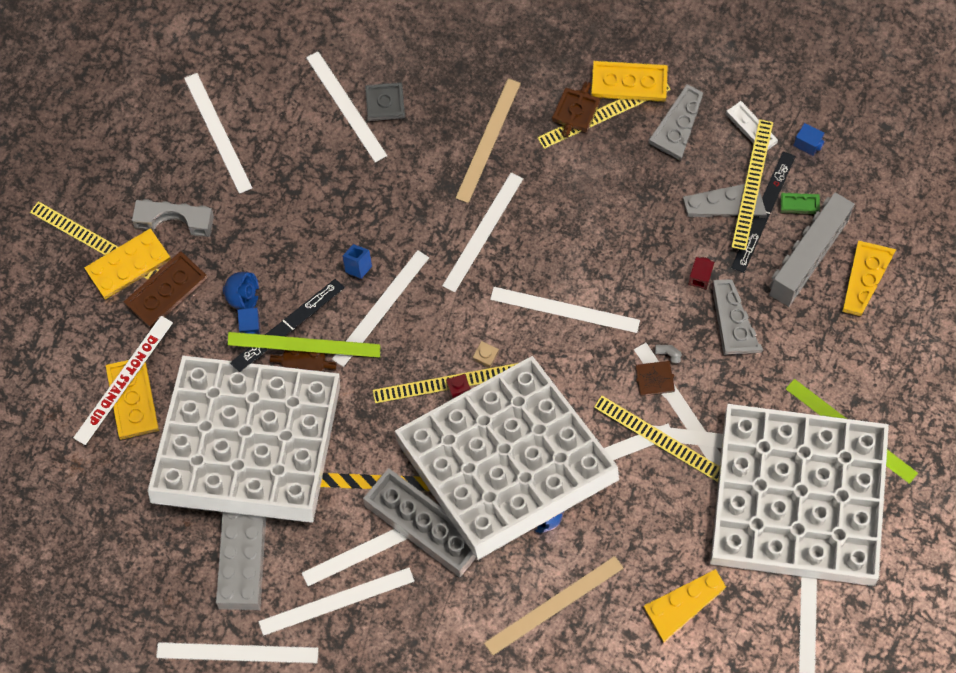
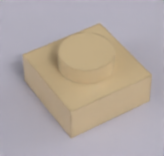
[473,341,499,368]

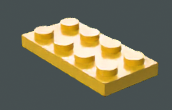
[591,61,668,101]
[84,228,171,300]
[106,360,159,440]

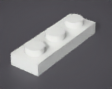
[726,101,778,150]

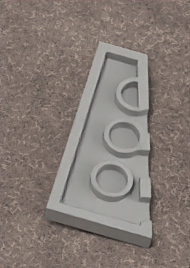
[649,84,703,161]
[683,184,767,218]
[711,279,763,355]

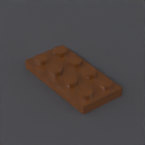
[123,251,208,329]

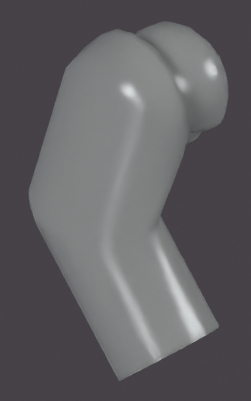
[655,345,682,363]

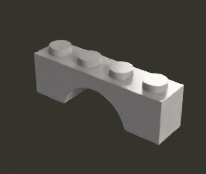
[132,199,214,237]

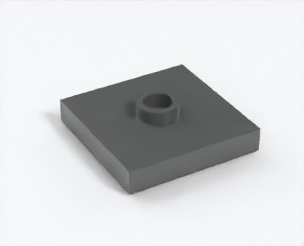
[365,82,405,121]

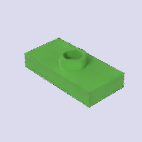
[781,193,820,214]

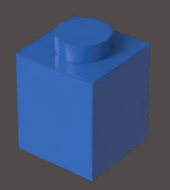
[793,123,825,156]
[342,244,372,279]
[238,308,261,335]

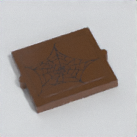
[636,361,675,396]

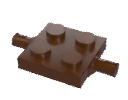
[552,81,600,138]
[270,350,337,372]

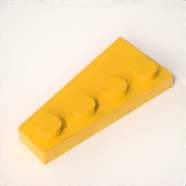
[842,240,896,316]
[643,569,726,644]

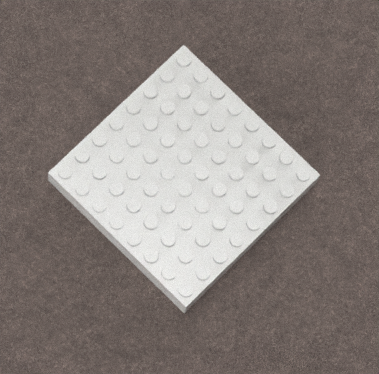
[148,356,340,522]
[395,356,619,559]
[710,404,889,586]

